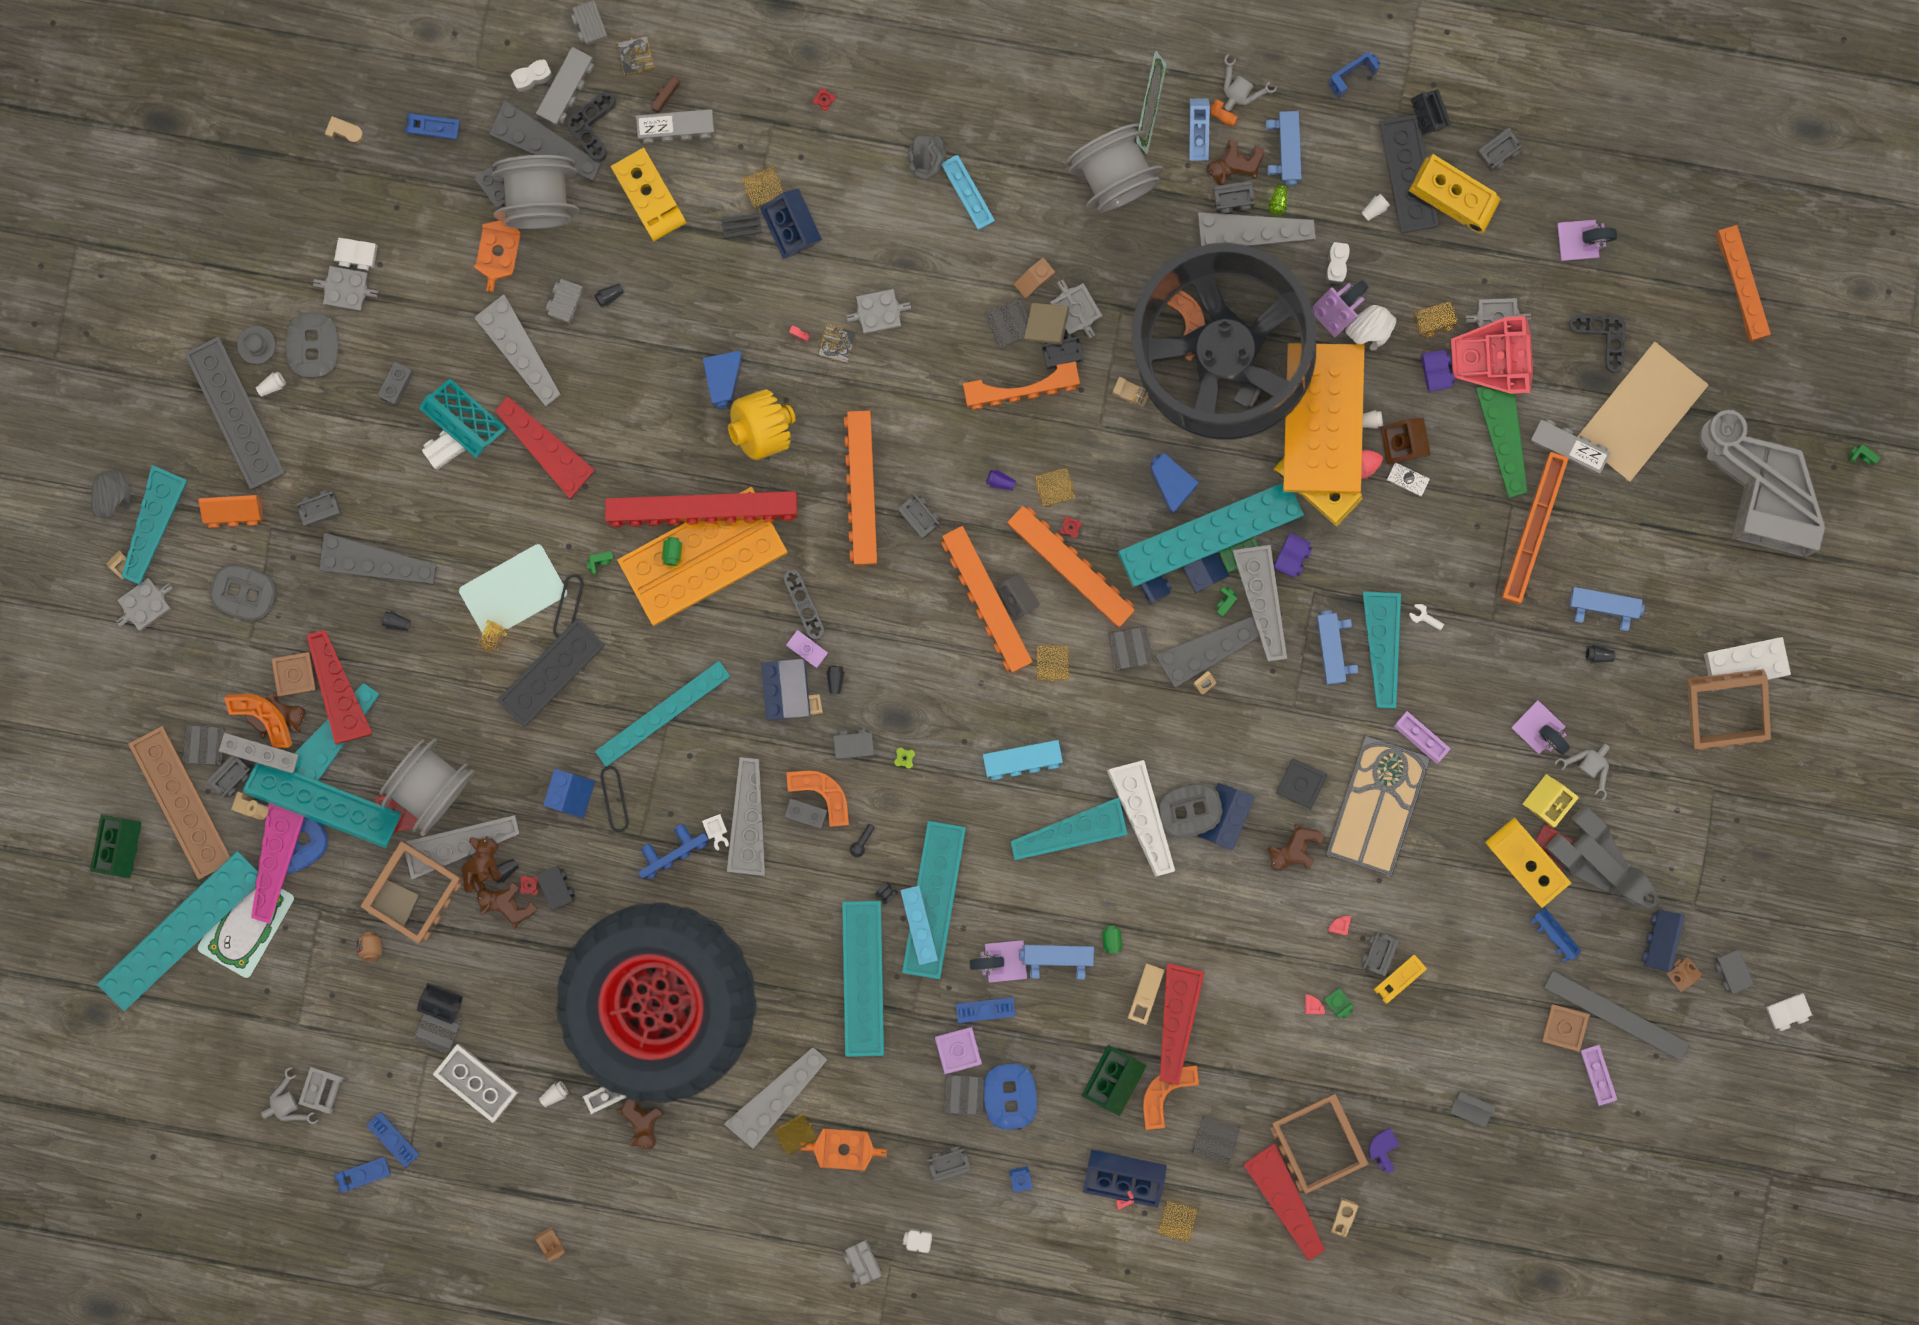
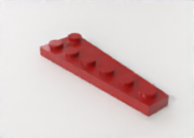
[495,396,595,499]
[307,630,372,745]
[1159,963,1205,1085]
[1243,1143,1325,1261]

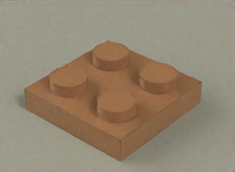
[271,652,316,697]
[1542,1004,1589,1052]

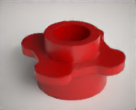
[813,88,836,111]
[1060,516,1082,538]
[519,876,539,895]

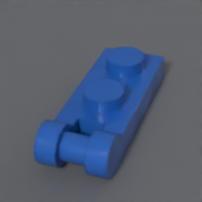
[405,113,460,140]
[334,1157,391,1193]

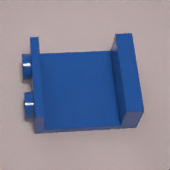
[1328,51,1380,99]

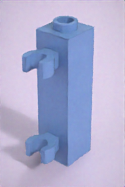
[1266,111,1301,186]
[1569,587,1645,631]
[1316,610,1358,685]
[1019,945,1094,979]

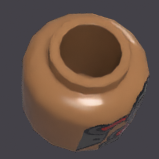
[357,932,382,962]

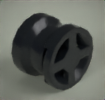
[875,881,899,905]

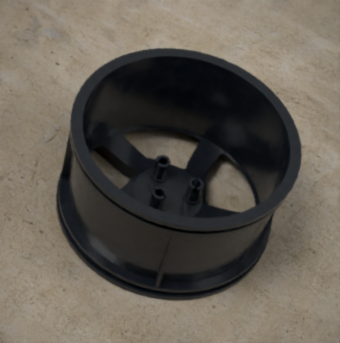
[1132,243,1316,440]

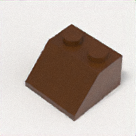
[1380,418,1431,464]

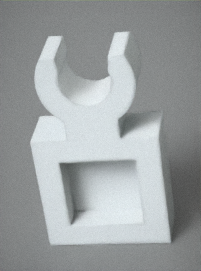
[702,814,729,850]

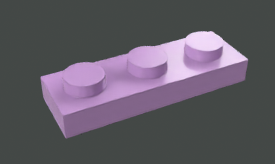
[1394,711,1451,764]
[1580,1045,1617,1106]

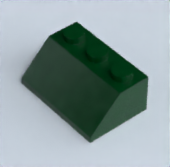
[90,814,141,879]
[1081,1045,1147,1116]

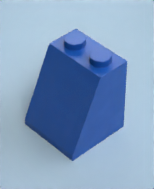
[703,351,743,410]
[1150,453,1199,515]
[543,769,595,818]

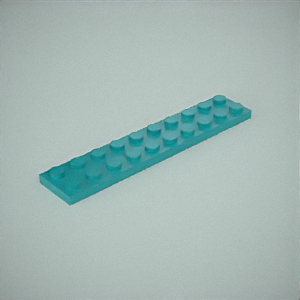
[1117,483,1304,587]
[97,850,259,1011]

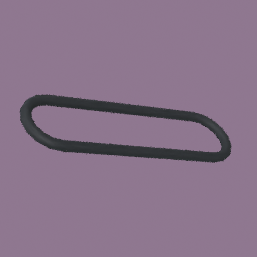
[553,574,584,638]
[601,766,629,832]

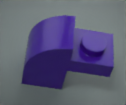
[1368,1128,1400,1173]

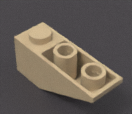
[1127,964,1164,1025]

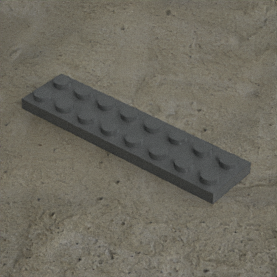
[184,336,286,490]

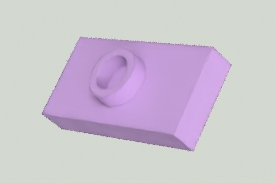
[786,630,828,668]

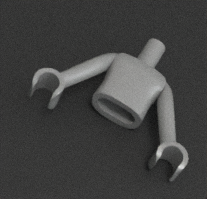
[1223,55,1277,112]
[1555,743,1610,801]
[261,1067,319,1124]

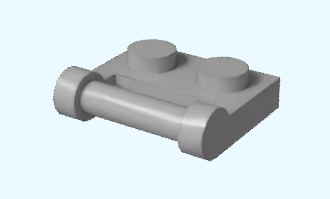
[298,1067,344,1114]

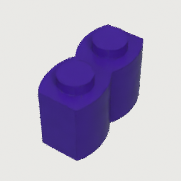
[1421,350,1455,393]
[1274,533,1312,578]

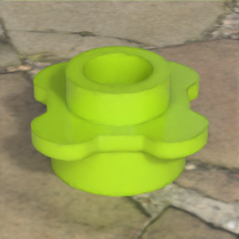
[894,748,915,769]

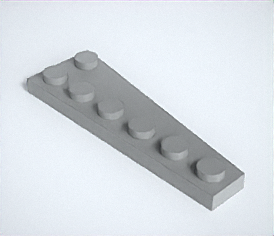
[1198,213,1316,246]
[474,294,561,407]
[1233,545,1287,662]
[727,757,765,876]
[405,815,520,879]
[724,1047,828,1149]

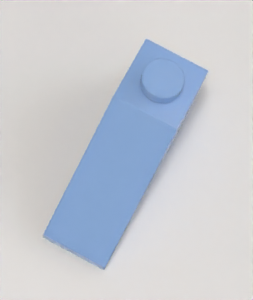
[1189,99,1210,160]

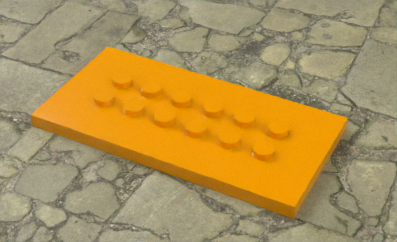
[1284,343,1365,493]
[617,487,788,627]

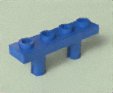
[638,824,709,880]

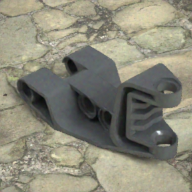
[1544,805,1658,908]

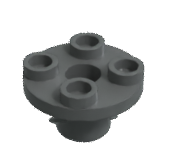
[237,326,276,365]

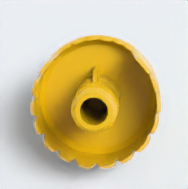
[728,389,795,460]

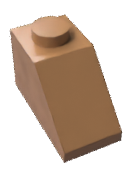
[1013,257,1055,299]

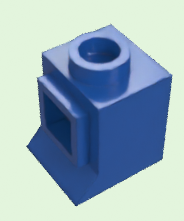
[1009,1166,1033,1193]

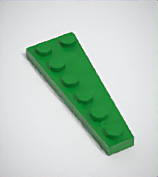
[1475,386,1527,499]

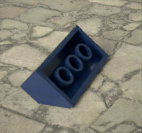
[1082,1150,1167,1208]

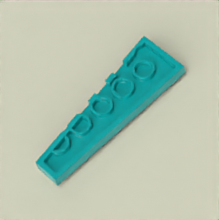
[122,465,188,585]
[1363,592,1401,709]
[294,683,380,781]
[1011,798,1127,860]

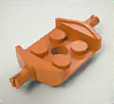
[474,220,521,292]
[801,1129,887,1171]

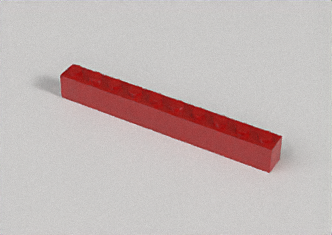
[605,491,798,528]

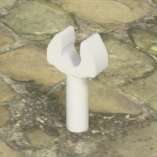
[1409,604,1444,631]

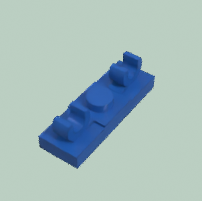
[1530,906,1581,962]
[956,997,1015,1023]
[366,1112,420,1168]

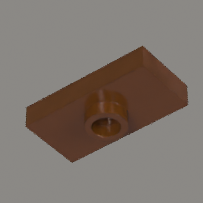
[651,76,680,113]

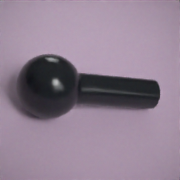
[850,824,875,857]

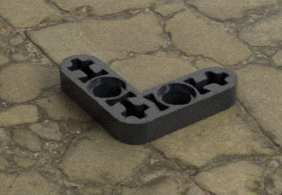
[567,92,616,162]
[1569,315,1625,373]

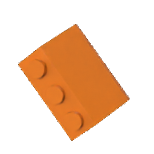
[199,495,263,528]

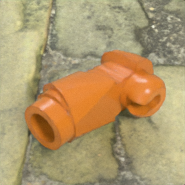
[1210,99,1238,127]

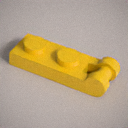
[1373,954,1427,1004]

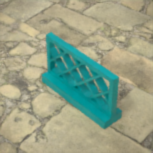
[419,379,507,458]

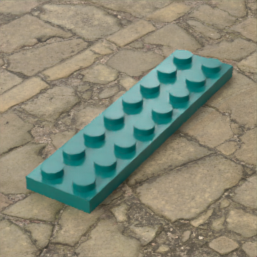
[243,762,401,848]
[902,821,966,979]
[842,901,884,1056]

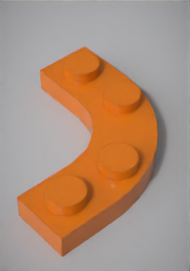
[1166,290,1205,362]
[224,694,292,748]
[786,771,849,827]
[1143,1066,1199,1130]

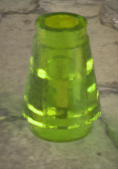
[1268,185,1288,215]

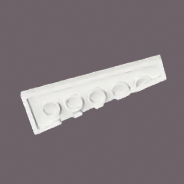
[1107,760,1175,877]

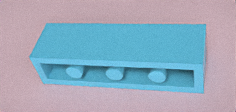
[983,740,1063,780]

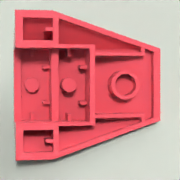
[1451,316,1533,394]

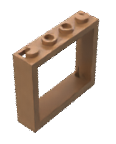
[1687,669,1771,750]
[360,841,462,943]
[1270,1094,1368,1194]

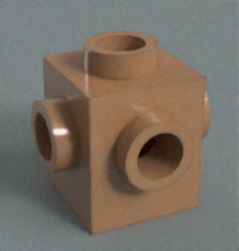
[1667,957,1702,992]

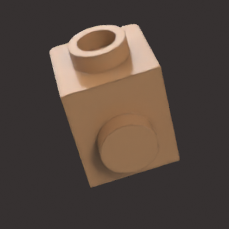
[534,1227,565,1262]

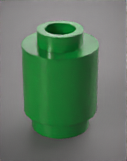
[662,537,683,566]
[1101,925,1123,954]

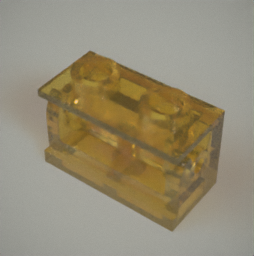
[1413,301,1458,338]
[477,620,509,651]

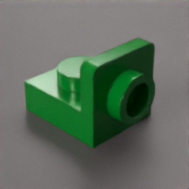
[1848,444,1881,465]
[587,551,614,575]
[1216,587,1237,618]
[1324,988,1354,1019]

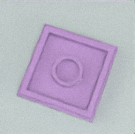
[935,1027,982,1074]

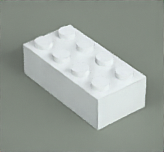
[1704,637,1791,692]
[433,1044,519,1123]

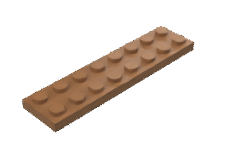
[128,726,231,880]

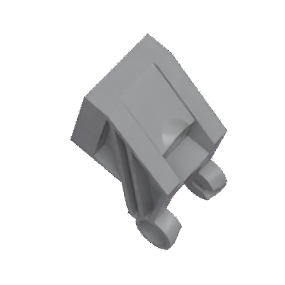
[1699,410,1825,557]

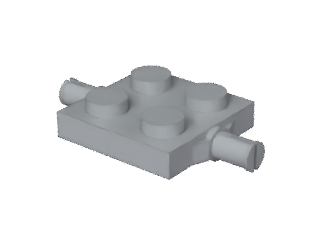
[313,266,379,311]
[1050,279,1102,339]
[846,289,911,335]
[1465,298,1531,328]
[116,578,173,632]

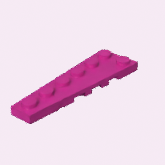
[251,803,305,924]

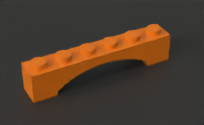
[1715,225,1771,343]
[963,361,1080,410]

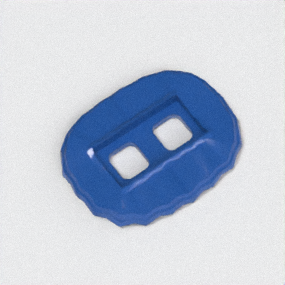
[287,817,328,874]
[984,1064,1037,1129]

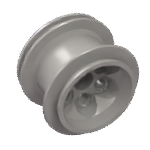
[1066,123,1164,213]
[491,155,580,229]
[380,738,475,836]

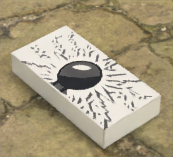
[1387,463,1430,497]

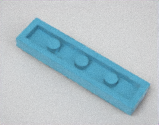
[941,154,995,231]
[900,886,938,965]

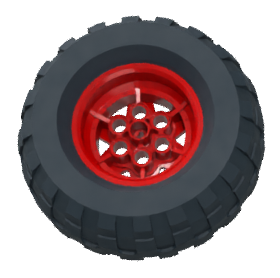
[556,902,757,1103]

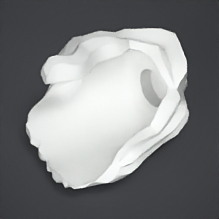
[1345,305,1396,350]

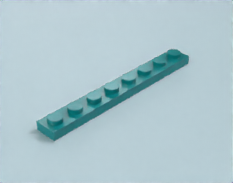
[595,661,731,767]

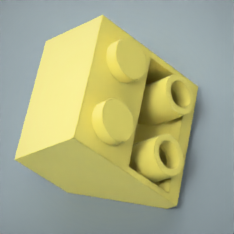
[1522,774,1579,828]

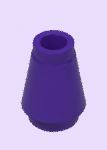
[986,469,1016,491]

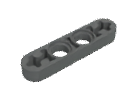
[784,570,824,640]

